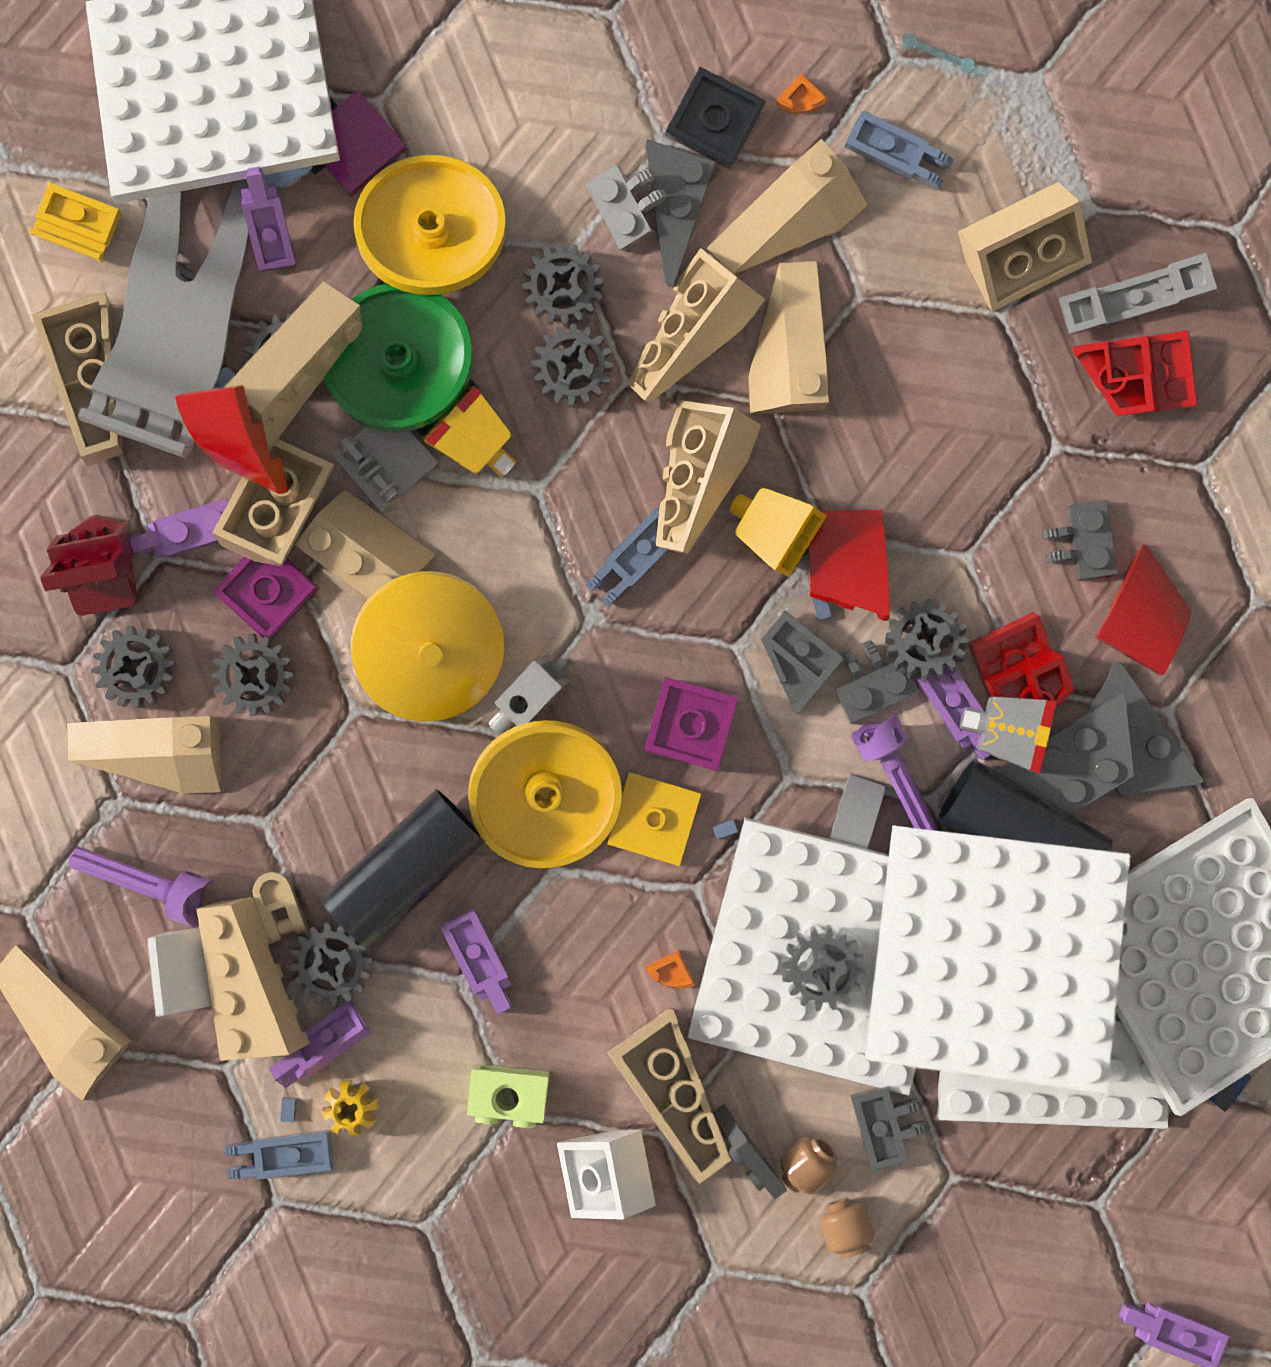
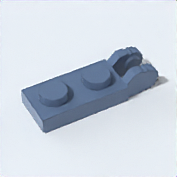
[844,111,953,190]
[586,507,668,607]
[225,1130,335,1180]

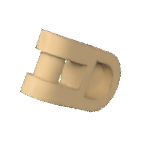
[252,871,308,943]

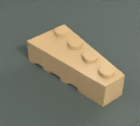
[225,281,362,450]
[31,291,124,466]
[197,897,310,1061]
[607,1008,731,1184]

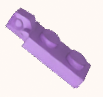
[241,166,296,271]
[130,498,229,558]
[915,669,990,760]
[440,908,513,1015]
[269,1000,372,1088]
[1118,1302,1231,1367]

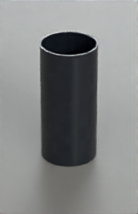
[938,759,1113,852]
[321,789,486,950]

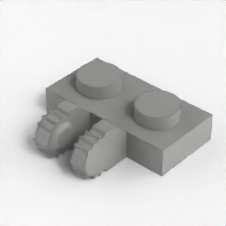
[585,165,668,251]

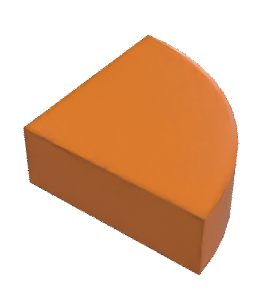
[776,73,829,114]
[645,950,695,989]

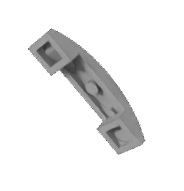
[1058,253,1217,335]
[829,774,885,849]

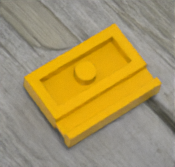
[29,182,122,263]

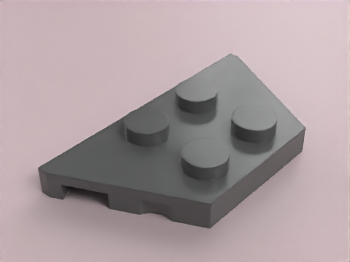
[1089,661,1204,795]
[997,692,1134,815]

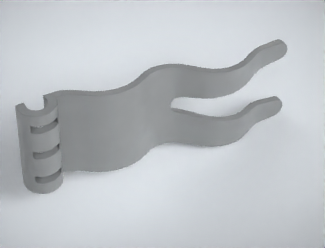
[78,179,250,458]

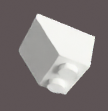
[147,928,212,1016]
[557,1130,656,1219]

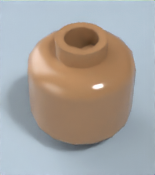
[780,1136,837,1194]
[819,1198,875,1259]

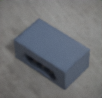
[812,598,832,620]
[712,819,738,840]
[280,1097,297,1122]

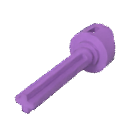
[851,714,940,831]
[69,846,214,928]

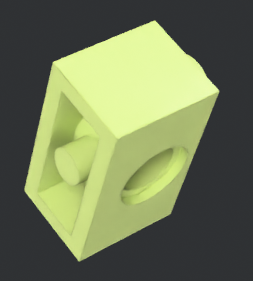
[467,1064,550,1128]

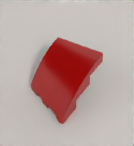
[1073,330,1198,416]
[175,385,288,494]
[807,510,890,621]
[1094,544,1191,676]
[968,612,1074,708]

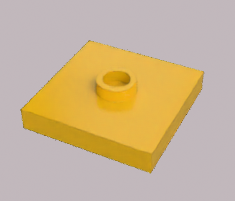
[607,772,701,866]

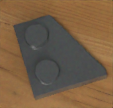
[761,610,844,714]
[712,1104,787,1199]

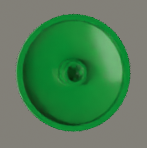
[324,284,474,432]

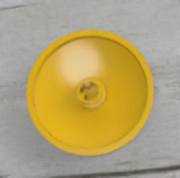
[354,155,506,295]
[351,571,504,722]
[468,720,622,868]

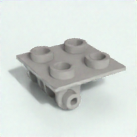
[332,426,438,512]

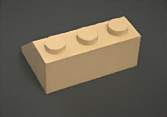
[958,182,1092,312]
[212,439,334,566]
[295,489,436,599]

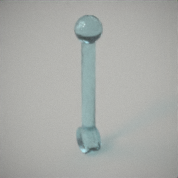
[901,33,975,73]

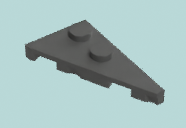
[646,139,715,288]

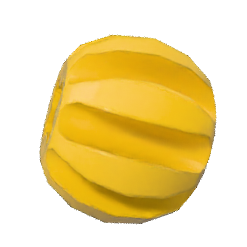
[322,1080,379,1137]

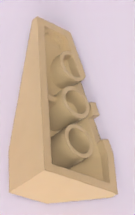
[707,139,868,275]
[628,248,765,404]
[748,261,829,414]
[656,400,761,554]
[67,716,222,794]
[0,945,133,1101]

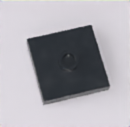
[665,67,766,170]

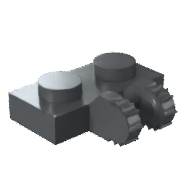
[1042,500,1118,581]
[834,640,919,724]
[850,1086,931,1172]

